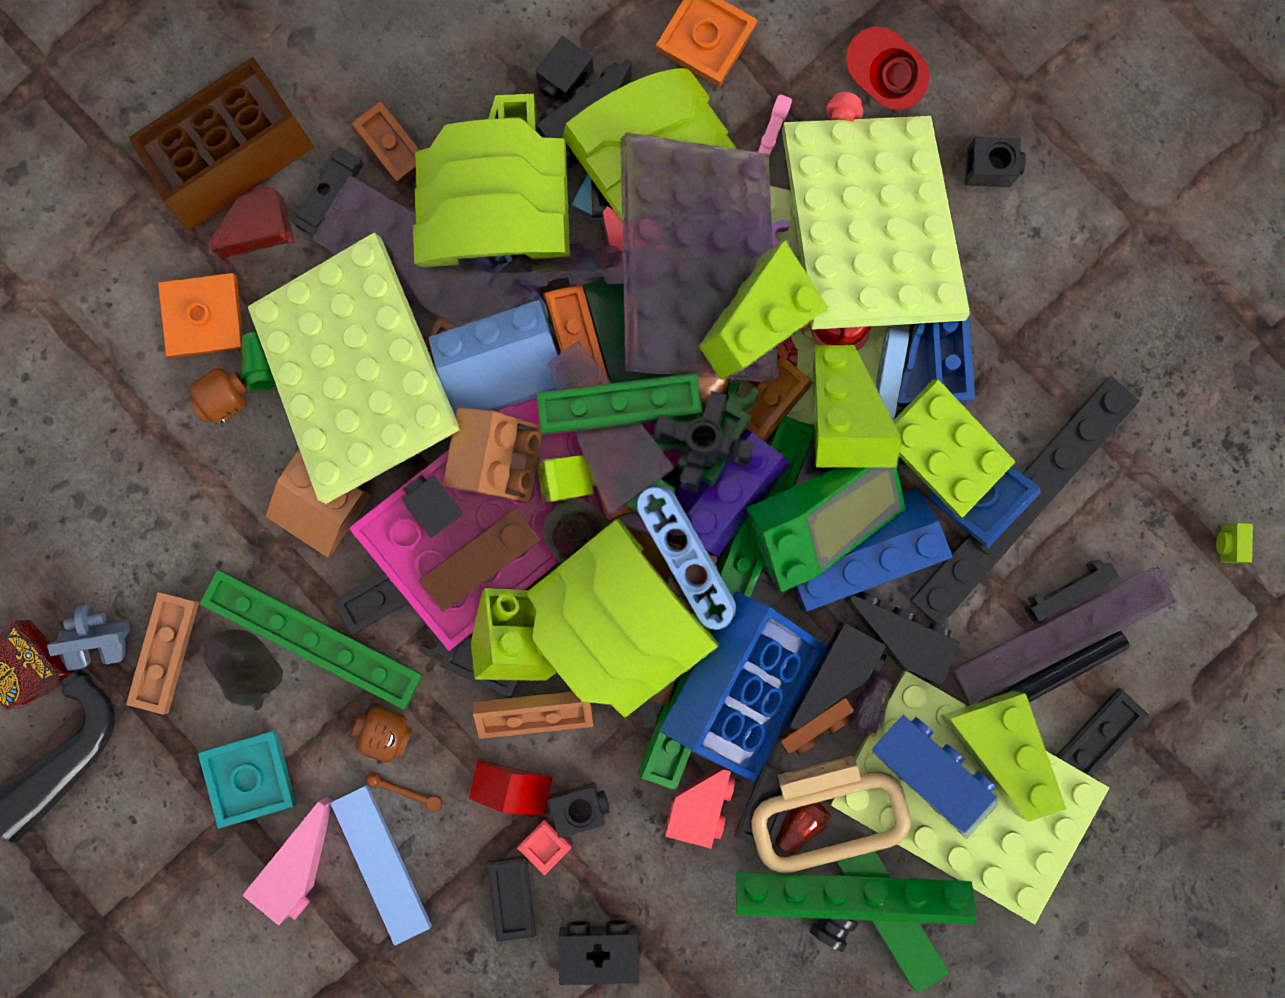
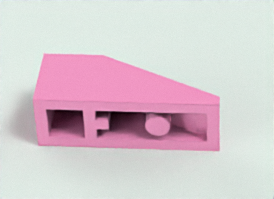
[242,796,333,925]

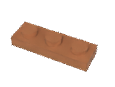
[126,592,199,715]
[473,691,594,739]

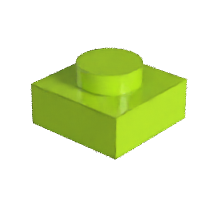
[1216,523,1253,564]

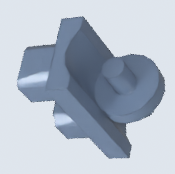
[47,604,131,671]

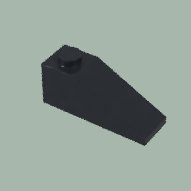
[786,622,887,730]

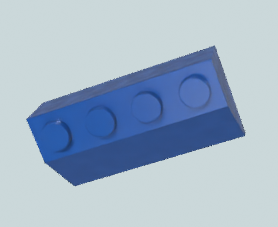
[793,488,953,612]

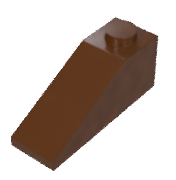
[418,508,541,612]

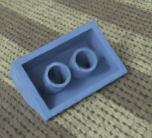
[428,300,569,416]

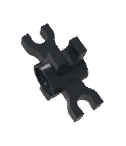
[655,391,753,493]

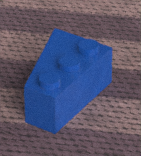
[897,285,975,408]
[871,715,998,839]

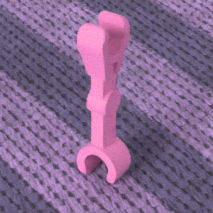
[742,95,792,184]

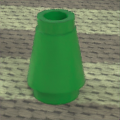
[241,332,276,391]

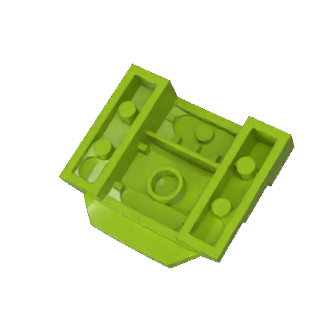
[562,68,748,227]
[413,118,570,267]
[526,519,719,717]

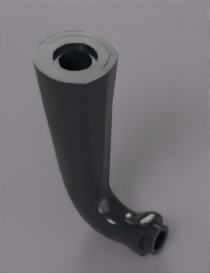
[0,669,115,843]

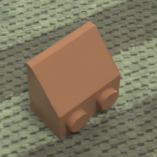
[265,450,372,558]

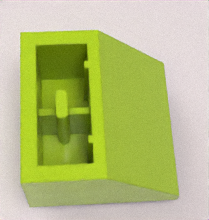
[471,588,557,681]

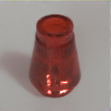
[776,802,831,855]

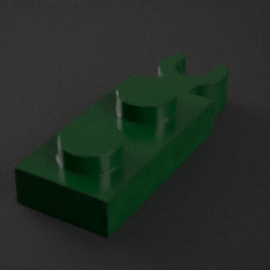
[678,379,758,486]

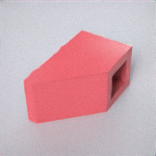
[665,765,735,848]

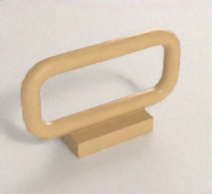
[751,755,911,873]

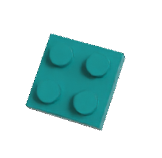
[198,730,297,829]

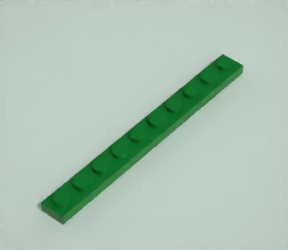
[637,416,815,790]

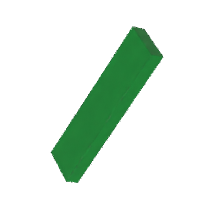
[536,373,702,435]
[836,836,950,994]

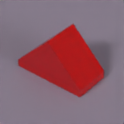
[469,760,553,815]

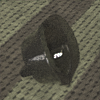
[542,499,609,566]
[203,629,283,711]

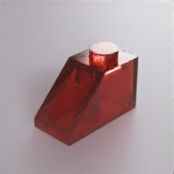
[209,186,295,259]

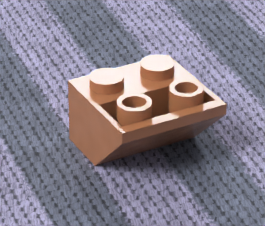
[442,407,542,503]

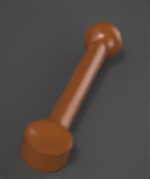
[366,772,442,812]

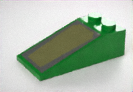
[746,467,906,592]

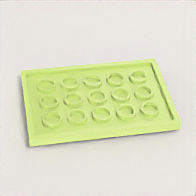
[782,116,970,329]
[248,232,460,504]
[829,670,1109,924]

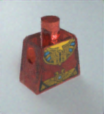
[0,620,74,710]

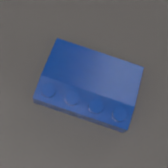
[660,591,827,782]

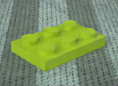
[893,379,1015,518]

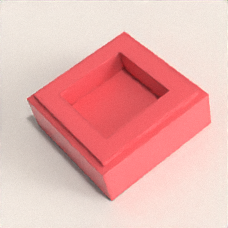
[517,818,572,876]

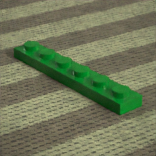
[199,570,424,710]
[735,872,977,925]

